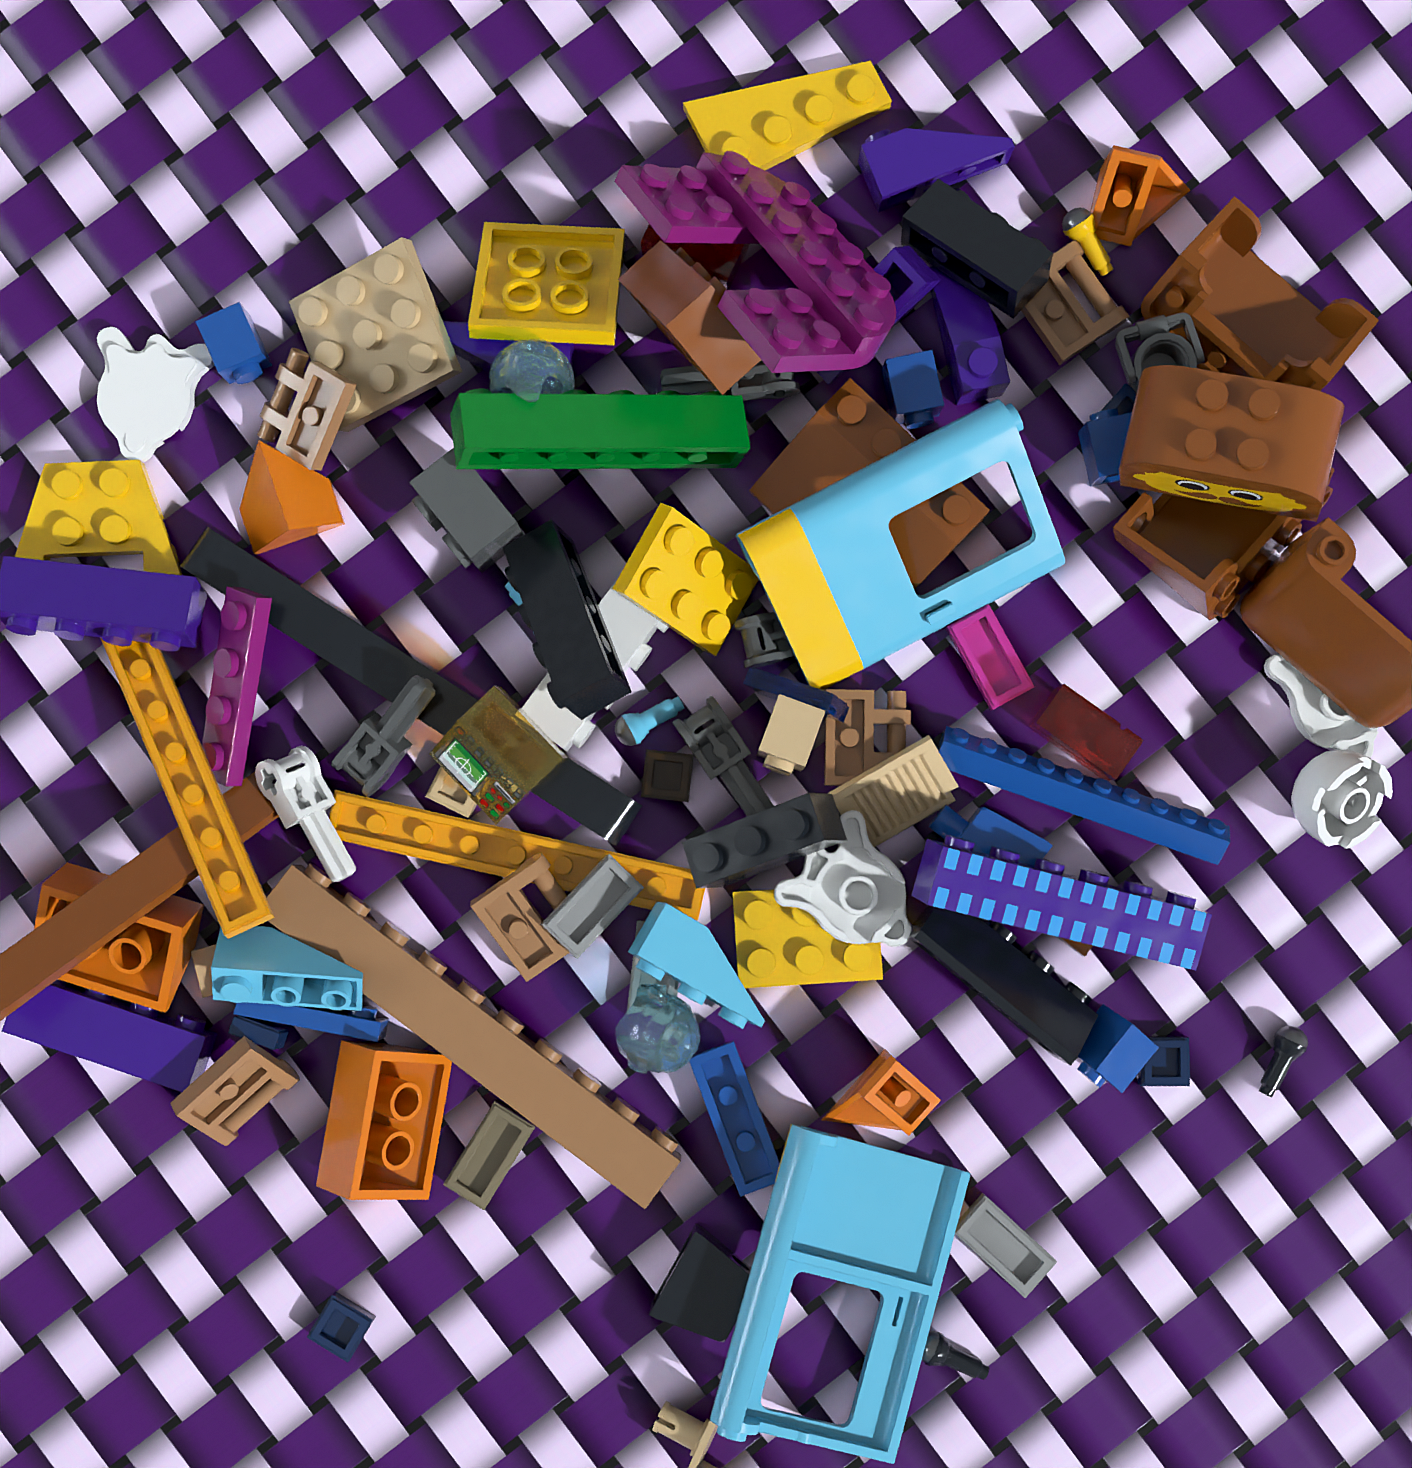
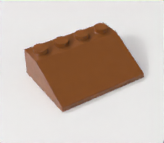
[749,378,990,590]

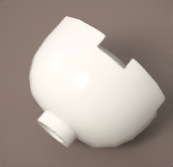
[1291,750,1393,849]

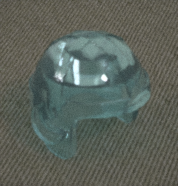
[489,338,574,402]
[616,984,701,1074]

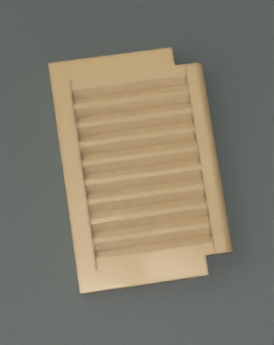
[828,735,959,847]

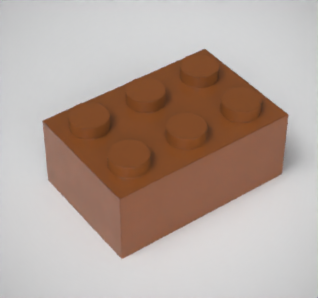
[618,240,761,395]

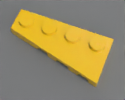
[683,60,892,170]

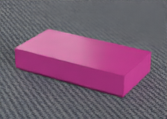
[945,604,1035,711]

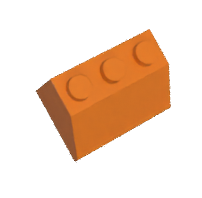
[34,862,204,1013]
[316,1040,452,1200]

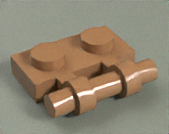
[257,348,357,471]
[824,689,911,786]

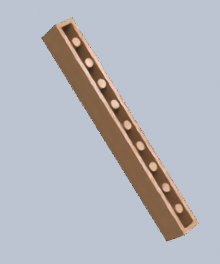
[266,863,681,1209]

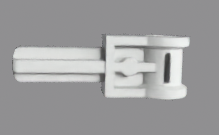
[255,745,356,882]

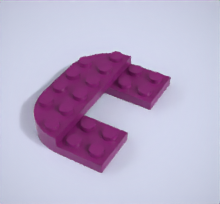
[614,151,896,373]

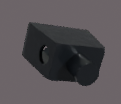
[649,1223,751,1342]

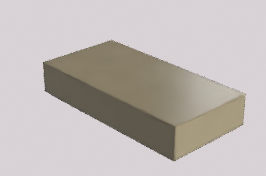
[443,1099,536,1210]

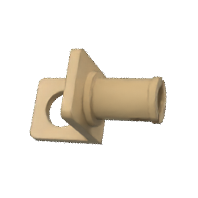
[652,1401,718,1468]

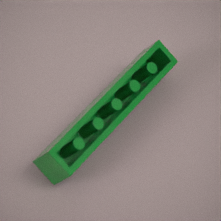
[450,389,750,469]

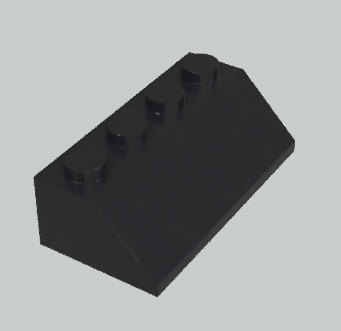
[909,905,1098,1066]

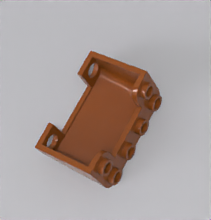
[1113,466,1334,621]

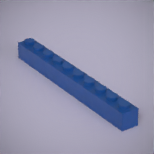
[937,726,1230,865]

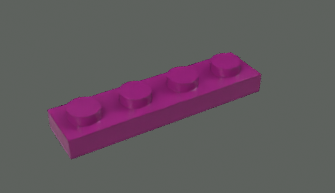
[202,587,272,787]

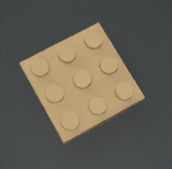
[289,237,462,432]

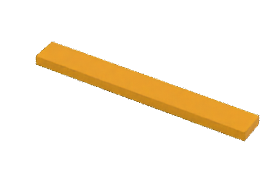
[100,637,275,939]
[329,790,705,920]

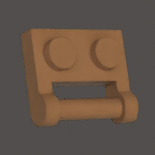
[1021,240,1130,365]
[470,853,569,982]
[170,1036,300,1146]

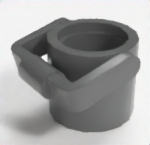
[1115,312,1205,393]

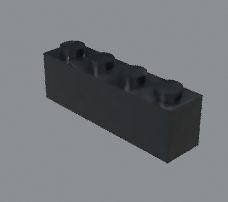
[502,519,632,720]

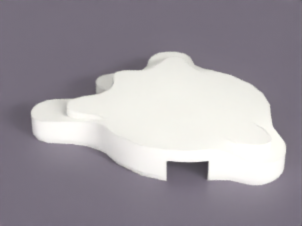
[97,327,214,462]
[1264,654,1379,758]
[774,810,912,947]

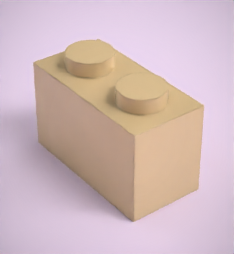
[756,694,825,776]

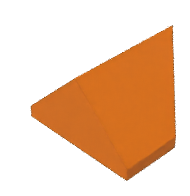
[1090,145,1190,247]
[239,440,345,555]
[821,1049,941,1136]

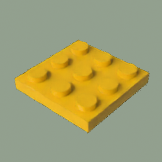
[468,222,625,345]

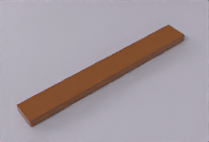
[0,772,279,1021]

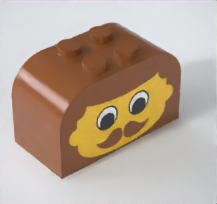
[1119,365,1345,522]

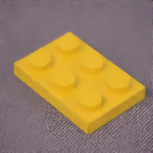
[612,503,759,656]
[732,889,883,988]

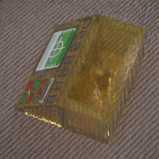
[429,686,568,825]

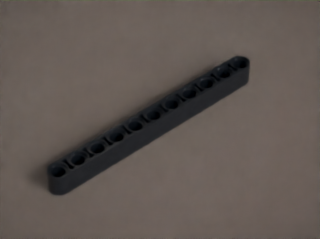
[180,526,642,846]

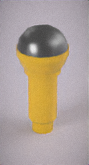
[1062,207,1113,276]

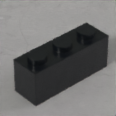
[901,179,1053,319]
[682,793,847,889]

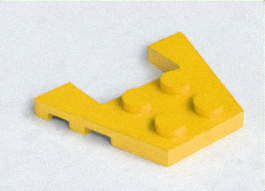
[15,460,183,575]

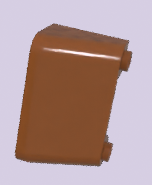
[1141,196,1379,391]
[1240,517,1412,728]

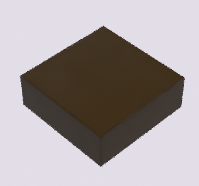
[641,749,694,803]

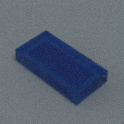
[743,667,849,723]

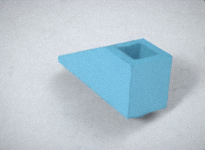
[628,902,765,1029]
[211,926,363,1011]

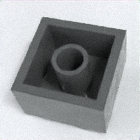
[409,447,524,573]

